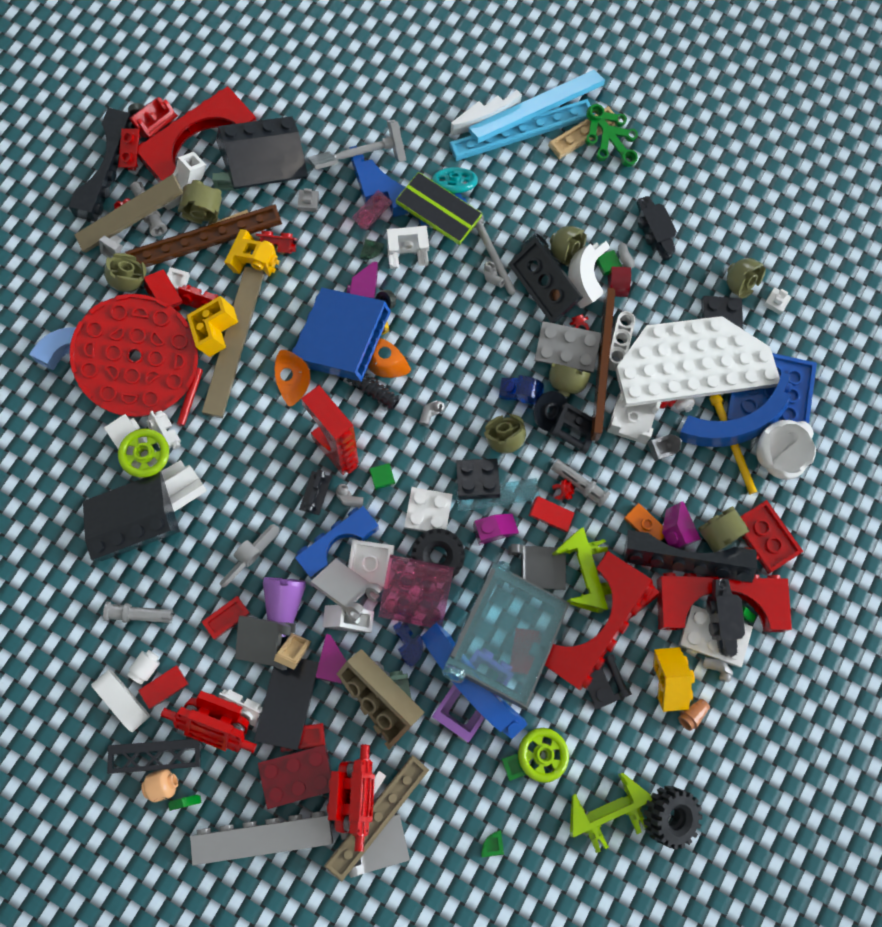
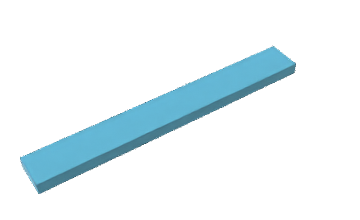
[468,70,605,143]
[449,99,595,161]

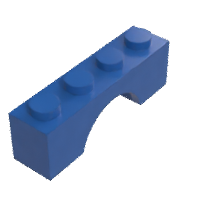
[295,506,379,580]

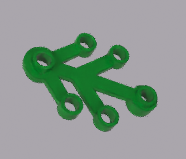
[585,104,638,167]

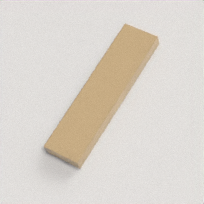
[548,106,620,159]

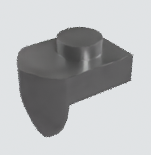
[647,434,682,461]

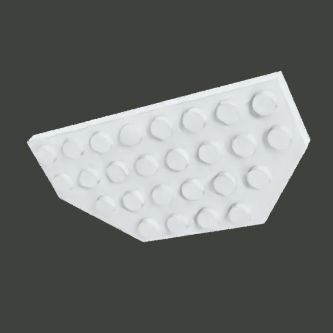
[615,316,780,407]

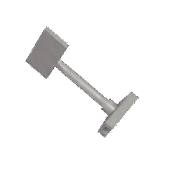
[308,119,406,170]

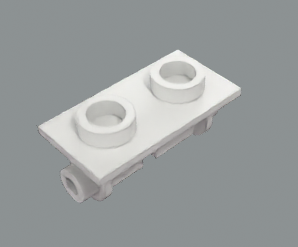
[147,411,181,450]
[218,689,263,727]

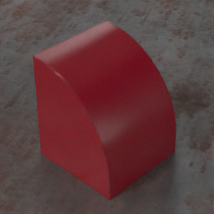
[608,266,631,297]

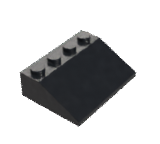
[216,116,308,189]
[83,472,180,561]

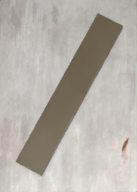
[74,174,184,253]
[324,755,429,882]

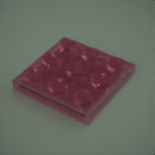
[378,555,454,628]

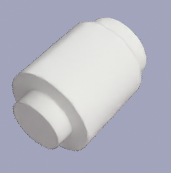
[127,650,160,685]

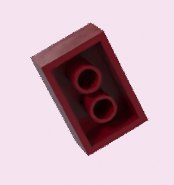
[258,745,332,809]

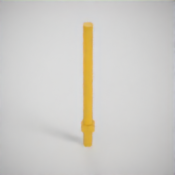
[709,394,757,495]

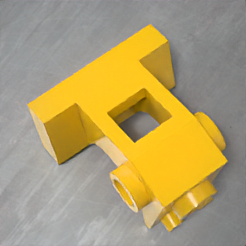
[224,229,280,277]

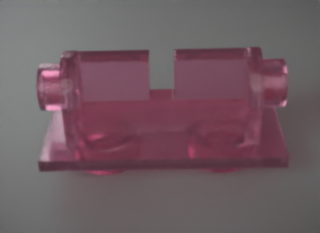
[352,189,393,230]

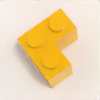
[187,296,238,357]
[653,647,695,712]

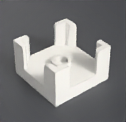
[387,226,429,269]
[607,391,661,444]

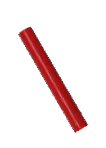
[177,368,203,427]

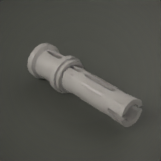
[130,181,167,237]
[551,459,611,508]
[103,601,173,624]

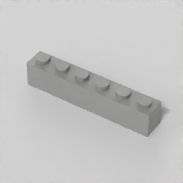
[190,811,333,866]

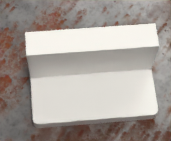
[164,465,207,512]

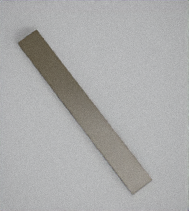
[202,267,265,419]

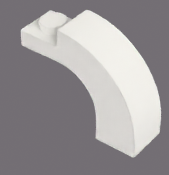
[142,152,206,210]
[568,241,610,308]

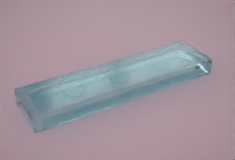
[455,478,540,512]

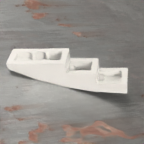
[450,90,522,136]

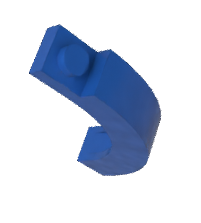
[680,372,792,447]
[421,622,528,739]

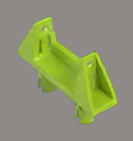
[552,527,612,613]
[570,773,652,853]

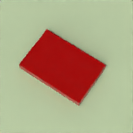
[740,500,804,574]

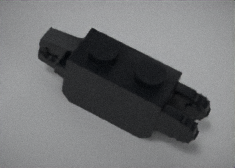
[637,196,677,261]
[706,579,745,657]

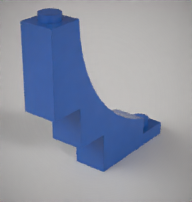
[349,145,467,227]

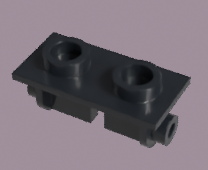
[299,470,332,515]

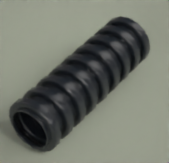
[346,374,400,411]

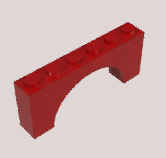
[138,86,257,182]
[301,385,359,475]
[544,551,654,691]
[656,573,792,632]

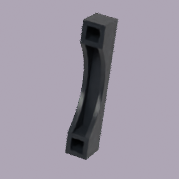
[68,108,135,222]
[624,530,757,583]

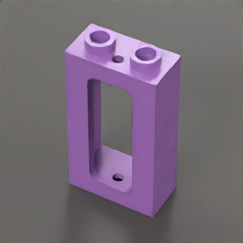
[432,648,513,743]

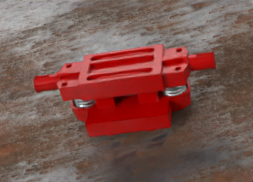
[160,691,257,753]
[327,744,375,852]

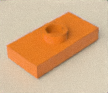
[624,503,664,541]

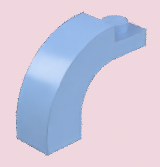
[29,327,76,370]

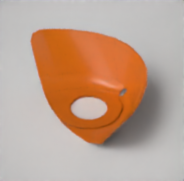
[368,338,411,378]
[275,350,310,407]

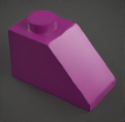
[347,261,378,299]
[662,501,701,549]
[473,514,519,546]
[316,634,347,685]

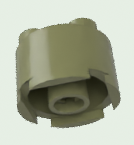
[178,180,222,225]
[698,506,750,553]

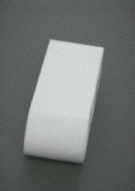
[608,311,635,371]
[91,669,150,732]

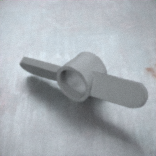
[220,524,279,588]

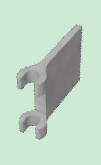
[310,558,383,621]
[340,814,410,878]

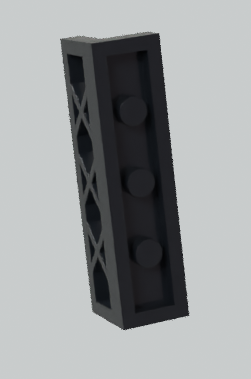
[107,739,204,774]

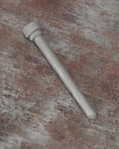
[474,210,515,295]

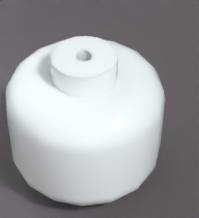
[674,398,695,412]

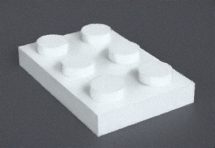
[678,605,753,668]

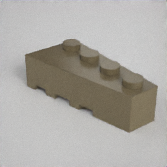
[337,649,425,750]

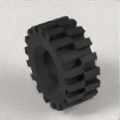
[411,528,465,583]
[643,786,702,850]

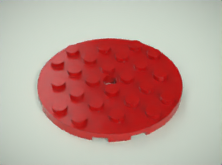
[70,294,198,417]

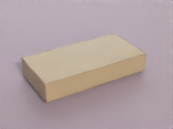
[274,633,311,670]

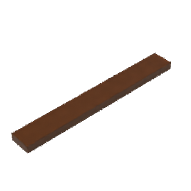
[125,204,282,267]
[591,288,616,441]

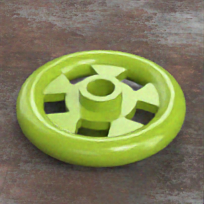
[118,429,169,478]
[518,728,569,783]

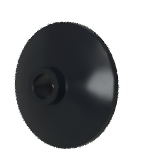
[533,391,568,432]

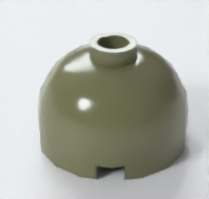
[550,226,587,267]
[104,253,147,292]
[727,258,766,299]
[549,363,591,397]
[484,414,526,454]

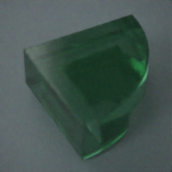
[360,239,384,260]

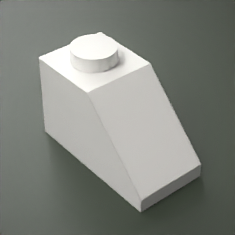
[323,605,374,633]

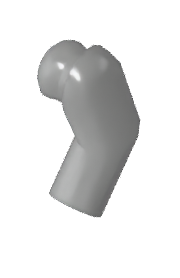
[618,243,635,270]
[484,261,505,288]
[419,401,445,426]
[336,484,363,507]
[703,657,733,682]

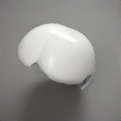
[756,420,816,480]

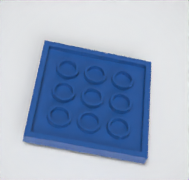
[726,353,817,424]

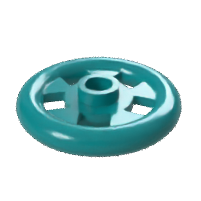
[432,167,478,193]

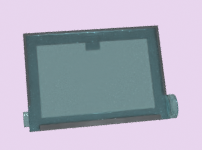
[442,561,570,710]

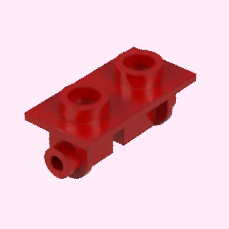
[118,129,141,171]
[256,231,298,254]
[178,284,219,309]

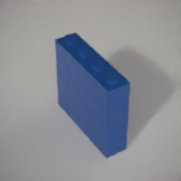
[292,288,391,382]

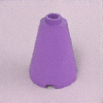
[263,577,306,637]

